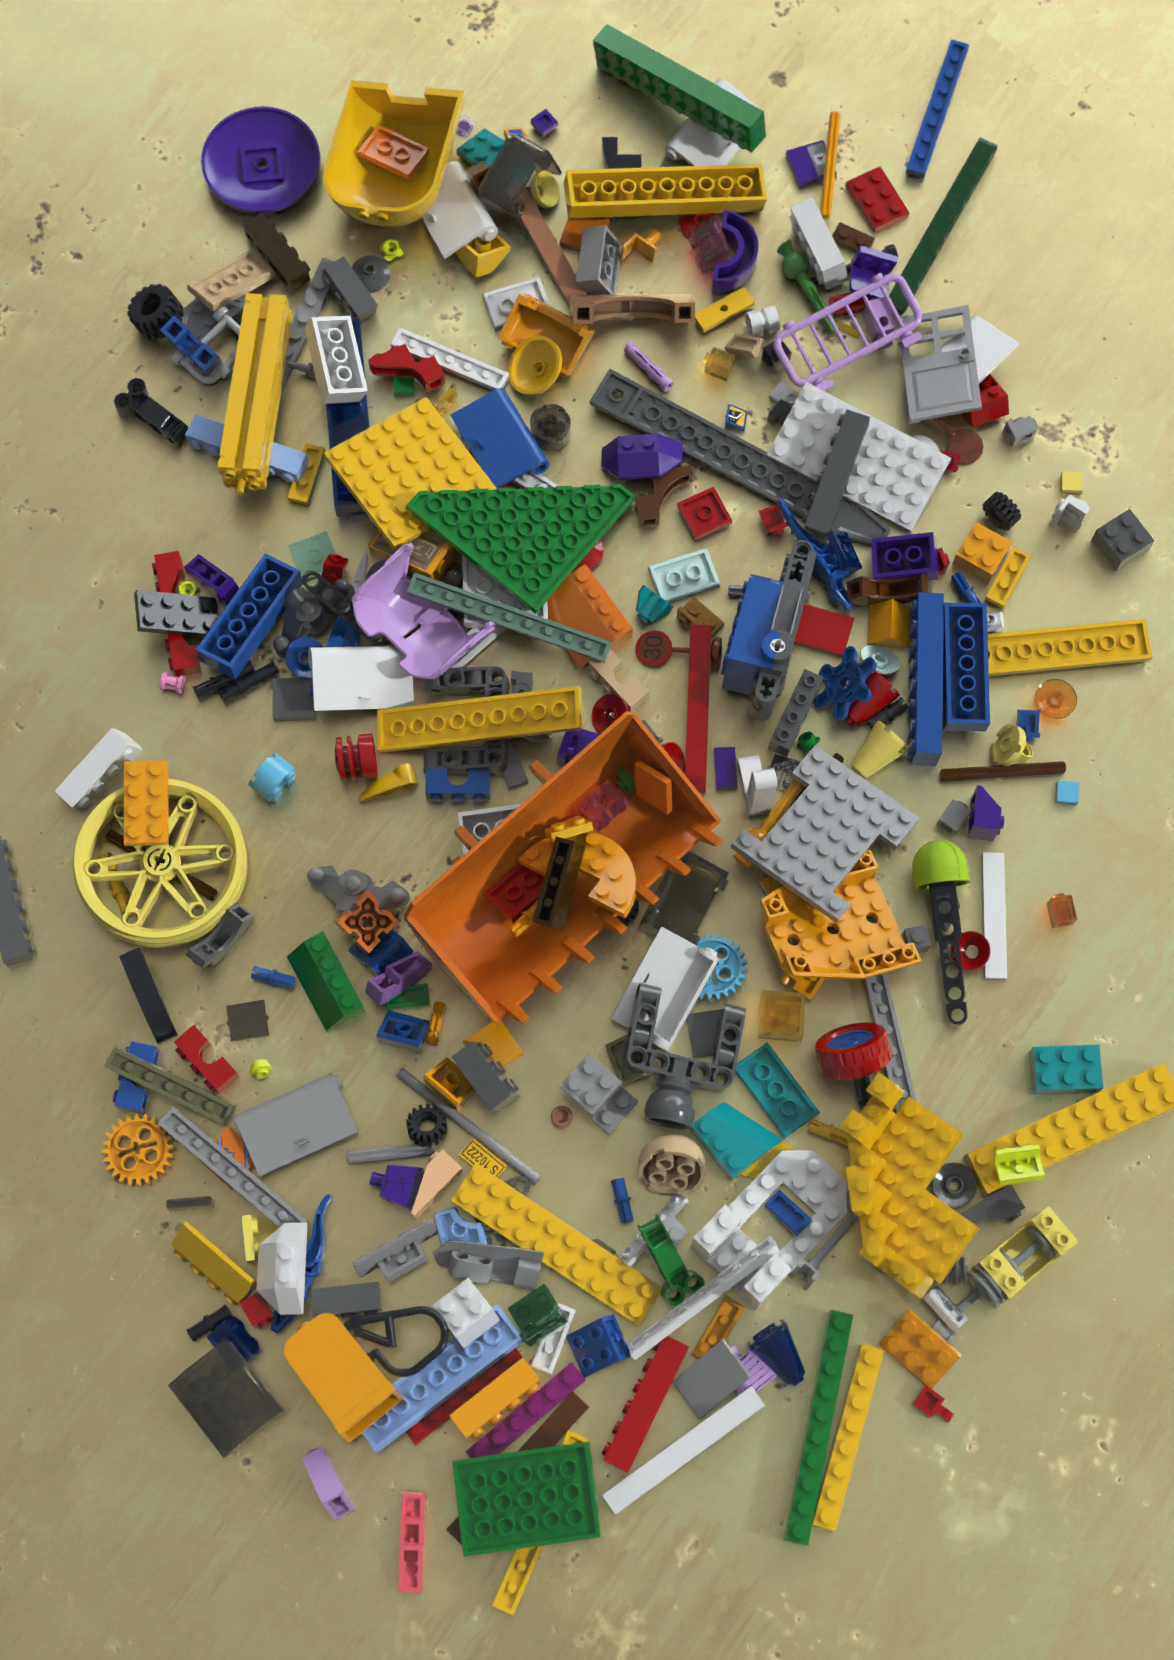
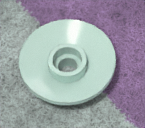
[860,645,900,675]

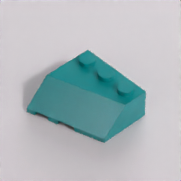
[690,1102,783,1181]

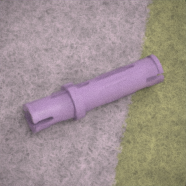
[624,342,674,392]

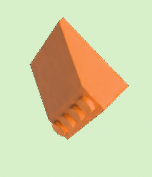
[547,564,633,670]

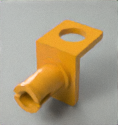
[620,229,661,261]

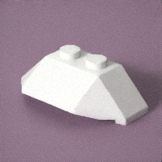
[257,1223,307,1315]

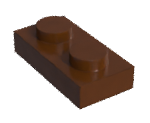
[832,222,875,253]

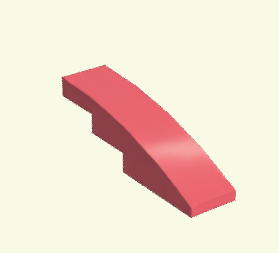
[398,1491,425,1592]

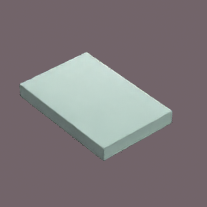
[648,548,721,603]

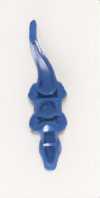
[778,498,852,610]
[271,1194,332,1333]

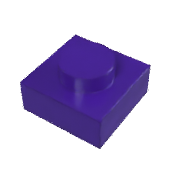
[531,109,558,137]

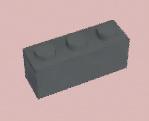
[322,256,378,324]
[311,1282,383,1319]

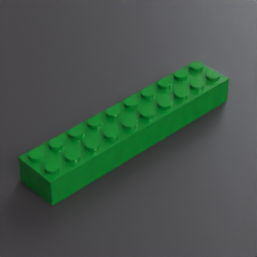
[593,24,766,153]

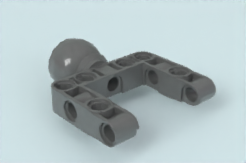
[423,666,553,775]
[623,983,746,1130]

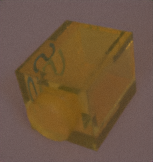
[703,347,736,381]

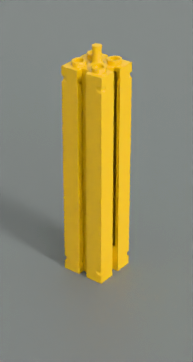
[217,293,293,495]

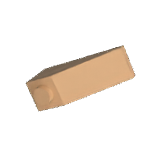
[411,1149,463,1219]

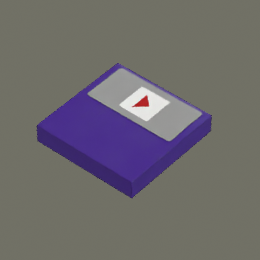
[786,140,836,187]

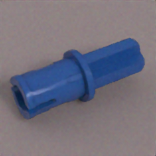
[951,572,981,603]
[251,965,295,989]
[611,1178,633,1223]

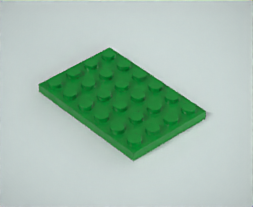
[452,1442,602,1557]

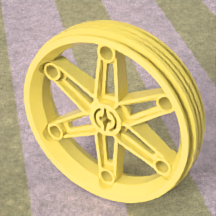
[73,779,247,948]

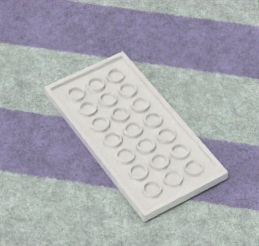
[767,382,951,532]

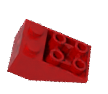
[962,374,1009,428]

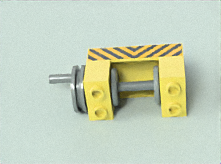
[955,1206,1078,1313]

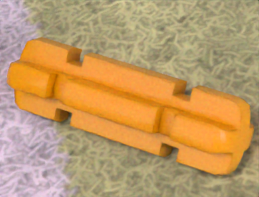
[425,1002,446,1045]

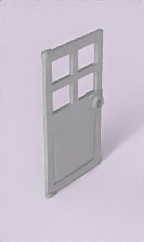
[899,305,982,424]

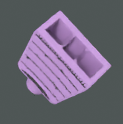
[862,297,895,349]
[731,1345,777,1396]

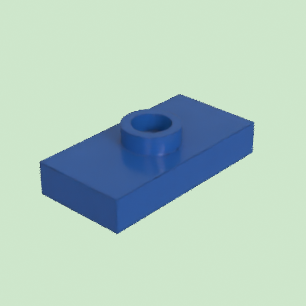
[764,1189,812,1236]

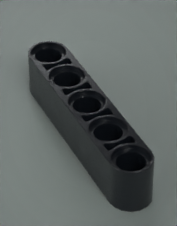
[302,570,387,645]

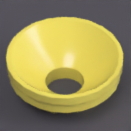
[529,171,560,208]

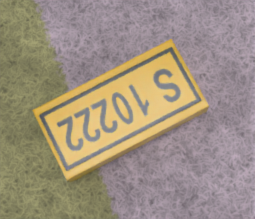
[459,1138,507,1178]

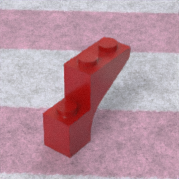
[368,344,445,392]

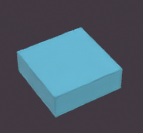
[1056,781,1079,805]

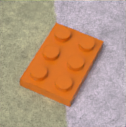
[358,124,429,180]

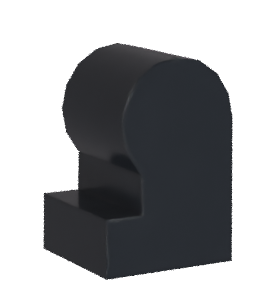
[767,399,792,427]

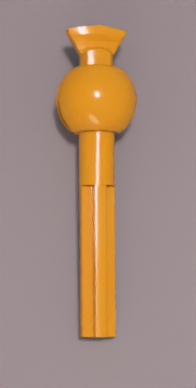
[733,780,804,869]

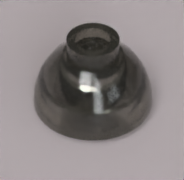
[439,562,463,589]

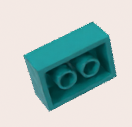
[1029,1045,1103,1095]

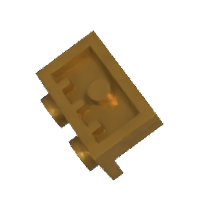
[677,596,724,639]

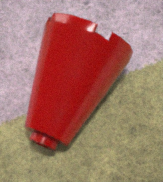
[844,671,900,726]

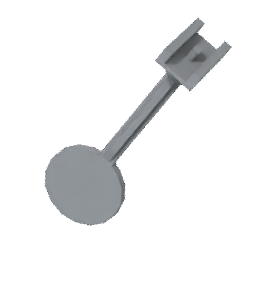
[789,1189,859,1291]

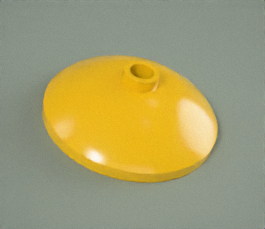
[508,336,562,396]

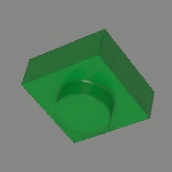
[616,767,635,797]

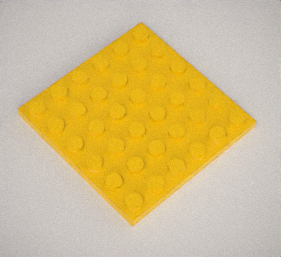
[324,397,497,550]

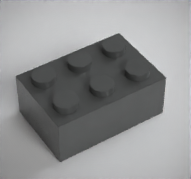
[451,1041,520,1111]

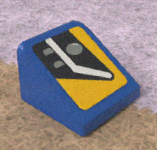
[725,404,747,431]

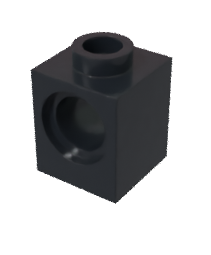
[761,341,791,374]

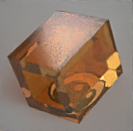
[1047,893,1077,928]

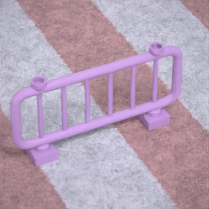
[773,273,923,391]

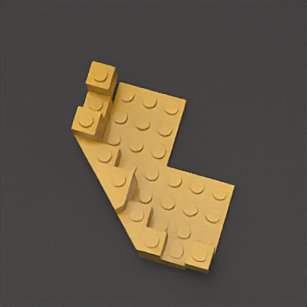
[840,1072,980,1299]

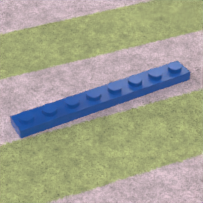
[905,39,969,178]

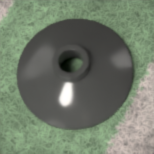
[352,255,390,292]
[932,1163,977,1208]

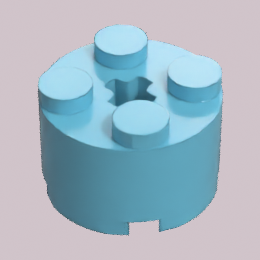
[248,752,296,803]

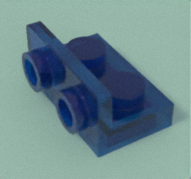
[827,531,862,577]
[207,1316,262,1373]

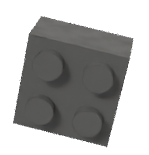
[1092,509,1155,571]

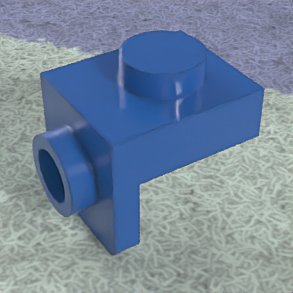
[1016,709,1040,741]

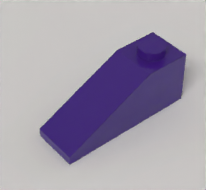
[184,554,239,607]

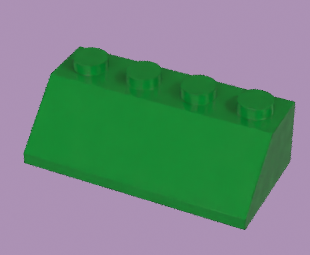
[287,931,365,1032]

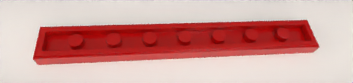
[685,624,712,792]

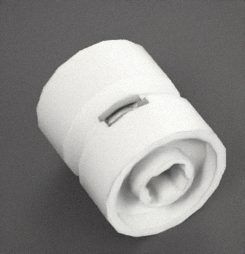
[745,306,780,337]

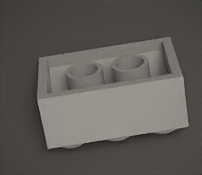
[575,225,622,295]

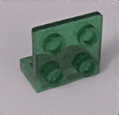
[508,1284,568,1347]

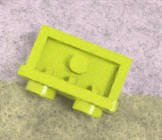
[993,1145,1045,1185]

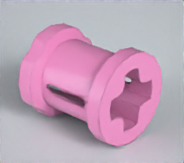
[159,671,186,694]

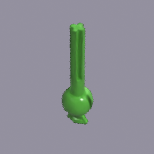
[777,239,839,335]

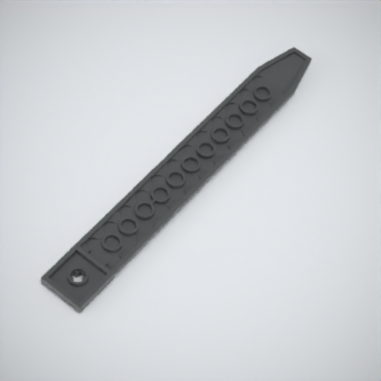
[590,369,891,545]

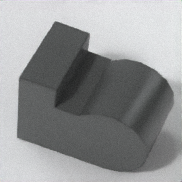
[511,671,533,694]

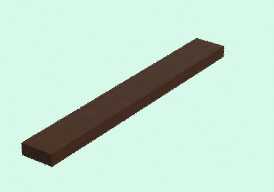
[446,1391,589,1545]

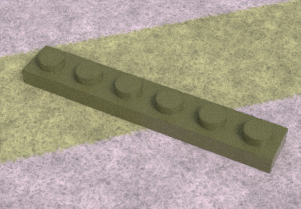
[104,1046,235,1125]

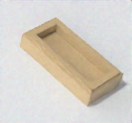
[724,334,766,358]

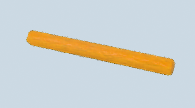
[820,111,840,219]

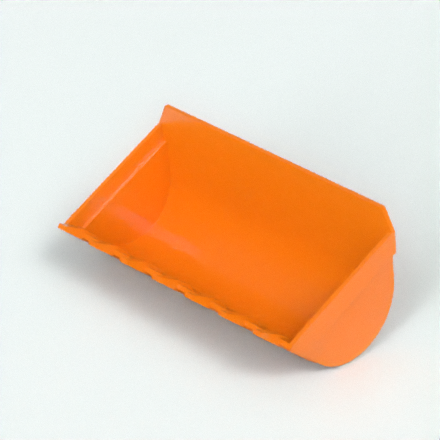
[404,711,723,1025]

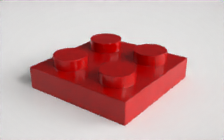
[677,487,732,540]

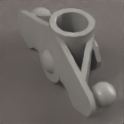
[307,865,410,912]

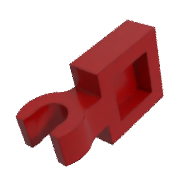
[912,1385,954,1423]

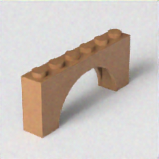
[570,294,695,324]

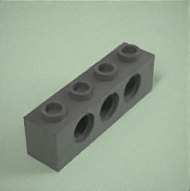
[768,669,824,757]

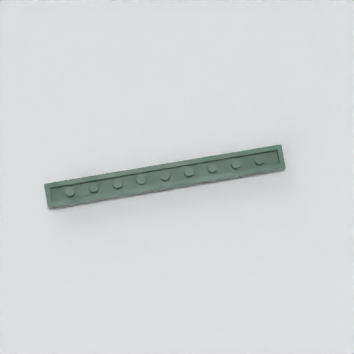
[407,572,612,663]

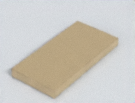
[187,250,276,312]

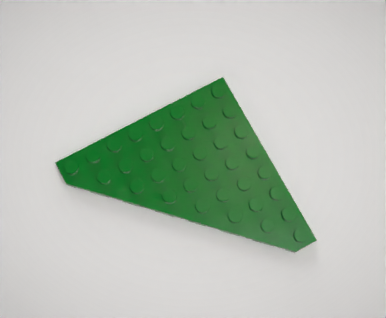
[405,484,636,614]

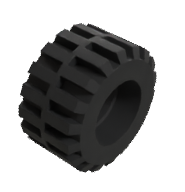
[127,284,184,340]

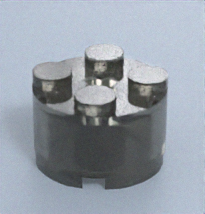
[530,403,571,452]

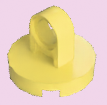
[991,724,1033,766]

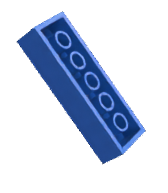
[196,553,303,679]
[943,602,990,732]

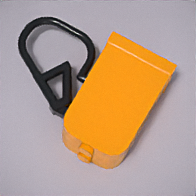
[284,1306,449,1443]

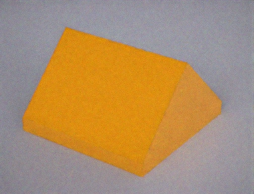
[867,599,910,648]
[423,1057,475,1111]

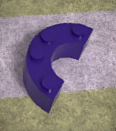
[712,210,759,293]

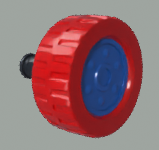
[815,1022,892,1107]

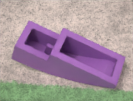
[365,951,432,1006]

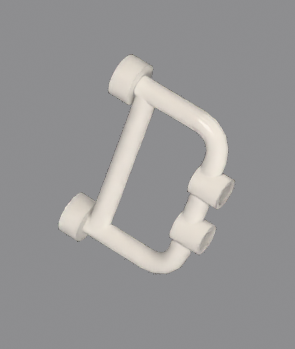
[171,306,240,385]

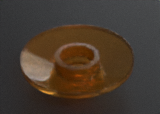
[1035,679,1077,719]

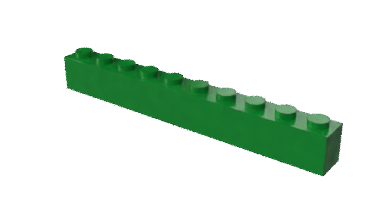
[783,1310,853,1546]

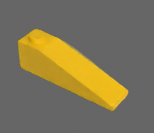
[455,235,511,277]

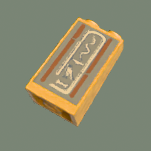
[368,531,455,581]

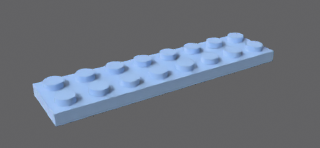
[362,1304,524,1454]

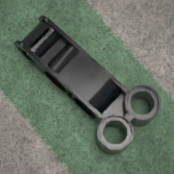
[114,378,189,447]

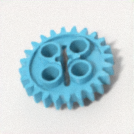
[689,933,748,1003]

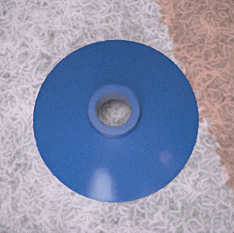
[285,637,323,679]

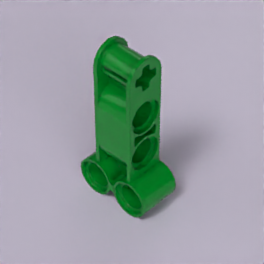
[637,1214,705,1306]

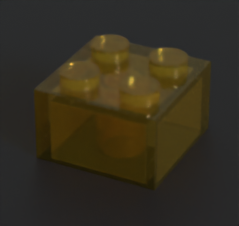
[757,990,806,1042]

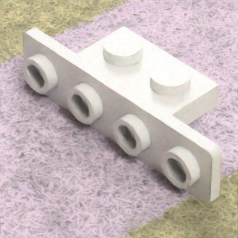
[619,1193,689,1267]

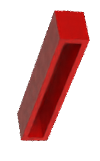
[601,1336,689,1474]

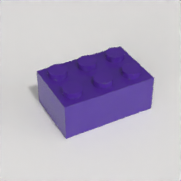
[871,532,939,581]

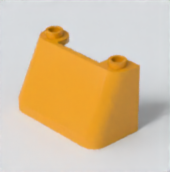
[498,293,595,377]

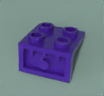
[850,246,898,299]
[557,729,600,766]

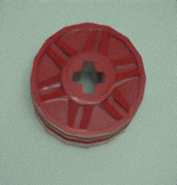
[334,733,378,781]

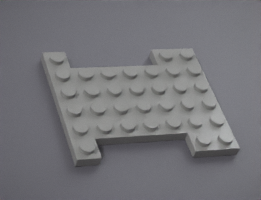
[730,745,920,923]

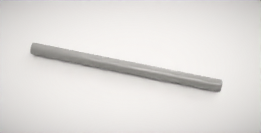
[396,1068,541,1184]

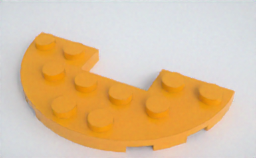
[518,832,637,918]

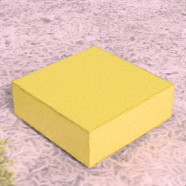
[1061,471,1083,494]

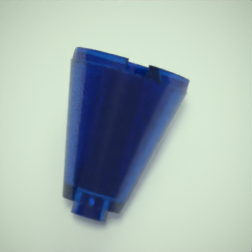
[747,1319,805,1386]

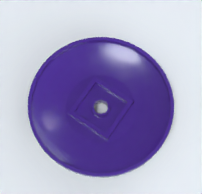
[201,107,321,214]

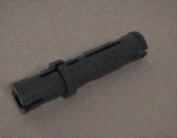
[192,660,255,699]
[218,661,280,703]

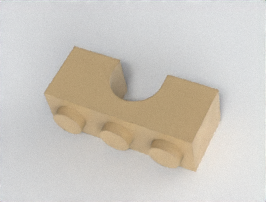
[588,649,650,711]

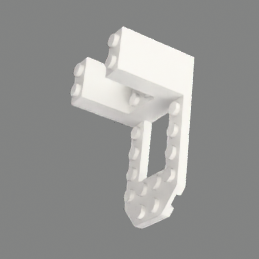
[690,1150,847,1311]

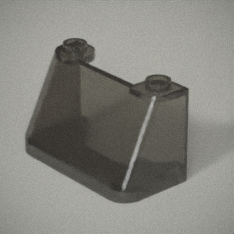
[638,851,729,945]

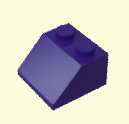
[967,785,1004,841]

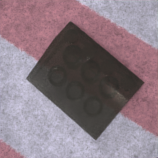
[168,1338,283,1458]

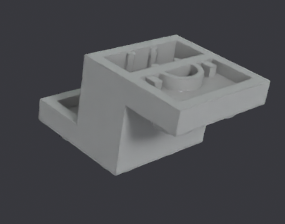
[559,1053,638,1135]

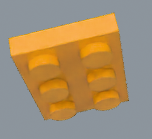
[879,1308,962,1389]

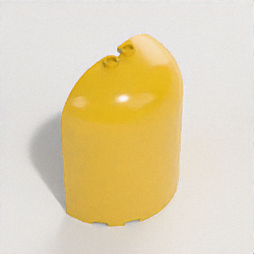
[323,80,465,227]

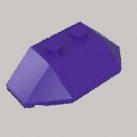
[601,434,683,480]

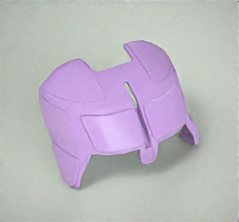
[352,543,496,679]

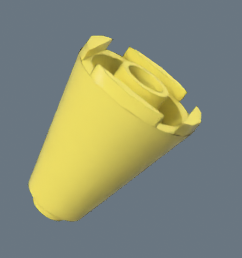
[850,720,909,779]

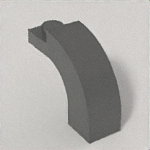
[186,903,255,968]

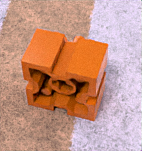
[333,891,399,953]

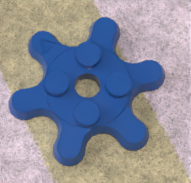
[814,646,877,720]

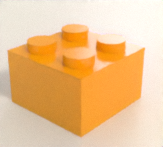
[952,522,1012,584]

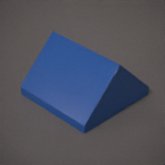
[376,1010,430,1054]

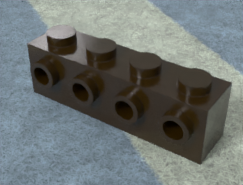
[243,213,310,292]
[532,837,586,930]

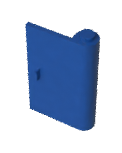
[450,388,550,489]

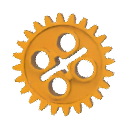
[101,1113,175,1186]

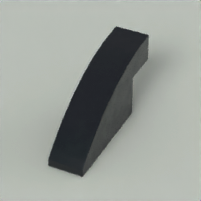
[602,137,642,217]
[119,947,178,1044]

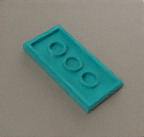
[735,1042,820,1139]

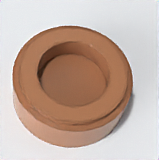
[551,1106,573,1129]

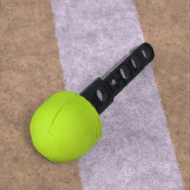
[912,840,970,1025]

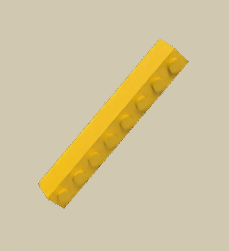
[812,1343,884,1532]

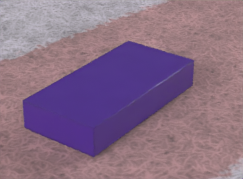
[714,747,738,790]

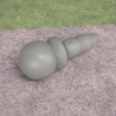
[287,361,316,380]

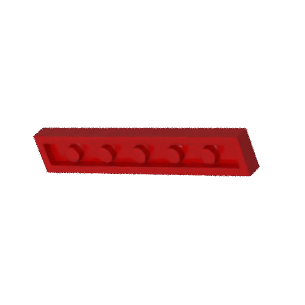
[406,1348,523,1446]

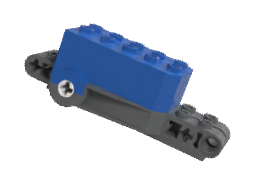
[721,540,817,721]

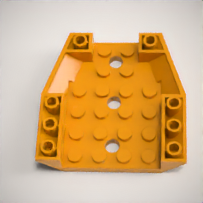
[760,850,922,979]

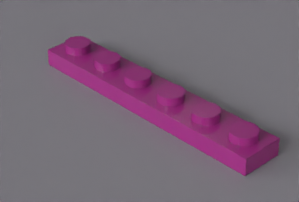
[466,1362,586,1458]

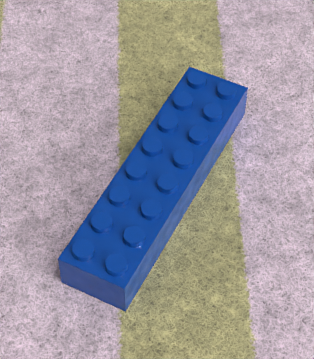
[907,592,944,766]

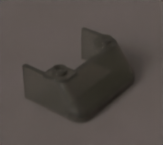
[478,133,562,235]

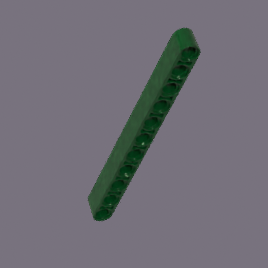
[889,137,998,316]

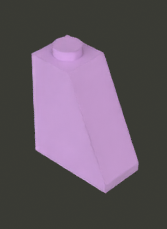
[302,1447,355,1521]

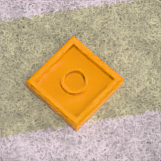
[463,1021,523,1067]

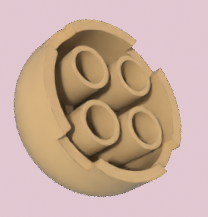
[638,1134,706,1196]

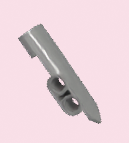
[432,1240,544,1291]

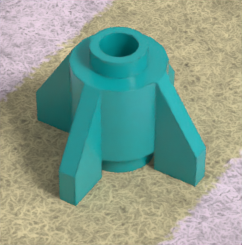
[636,585,673,623]

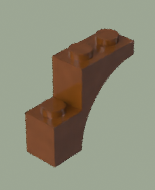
[635,465,693,528]
[847,574,928,607]

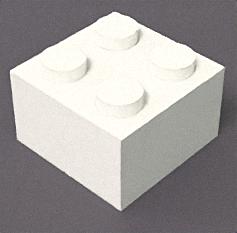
[432,1278,500,1348]

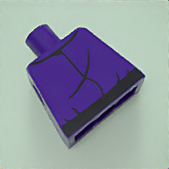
[369,1165,425,1212]

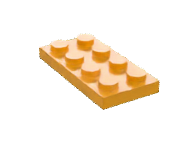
[124,760,169,846]

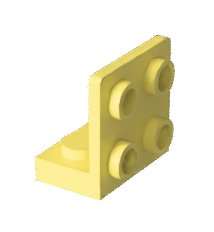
[242,1215,279,1264]

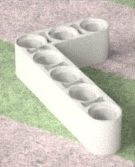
[737,754,777,817]

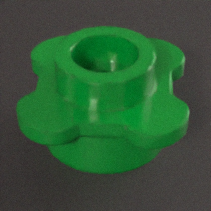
[797,731,820,752]

